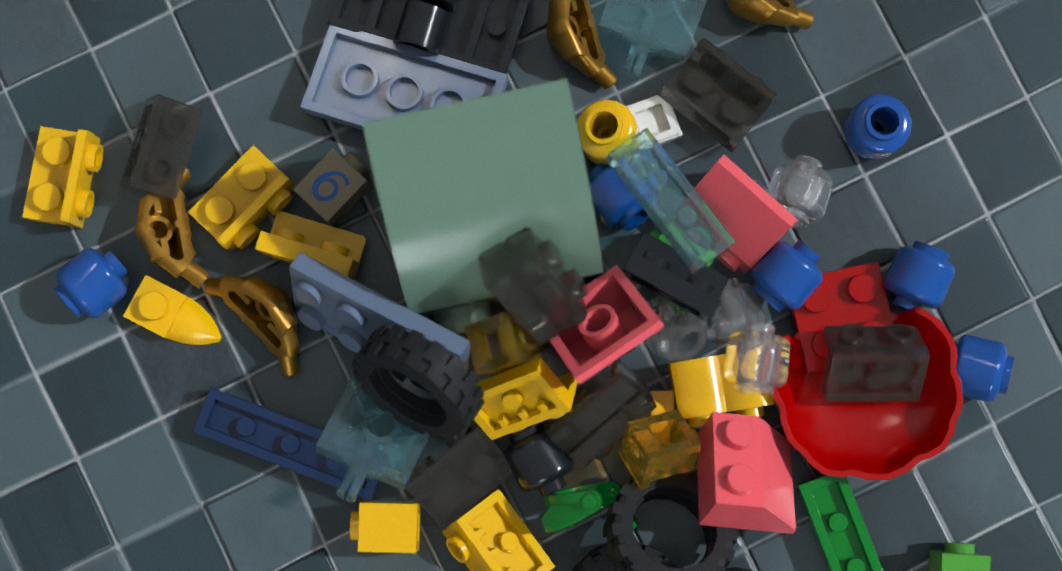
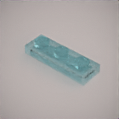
[606,128,735,274]

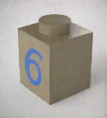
[293,148,371,227]

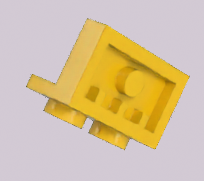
[22,126,104,229]
[188,145,296,253]
[255,211,367,281]
[474,357,578,440]
[442,489,556,571]

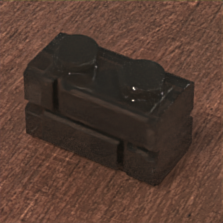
[479,227,588,344]
[543,358,657,468]

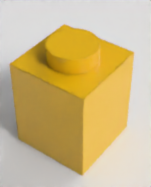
[350,500,421,553]

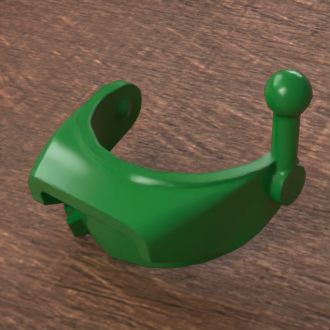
[541,481,638,532]

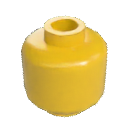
[577,99,640,166]

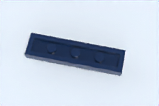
[192,387,390,501]

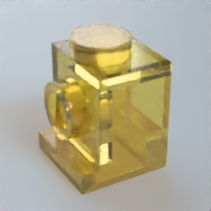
[464,312,542,375]
[619,409,701,490]

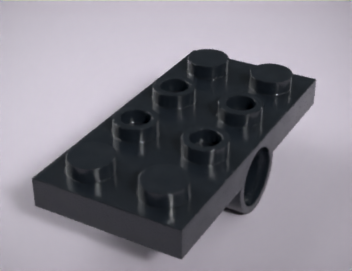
[327,0,530,74]

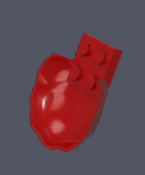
[768,261,963,480]

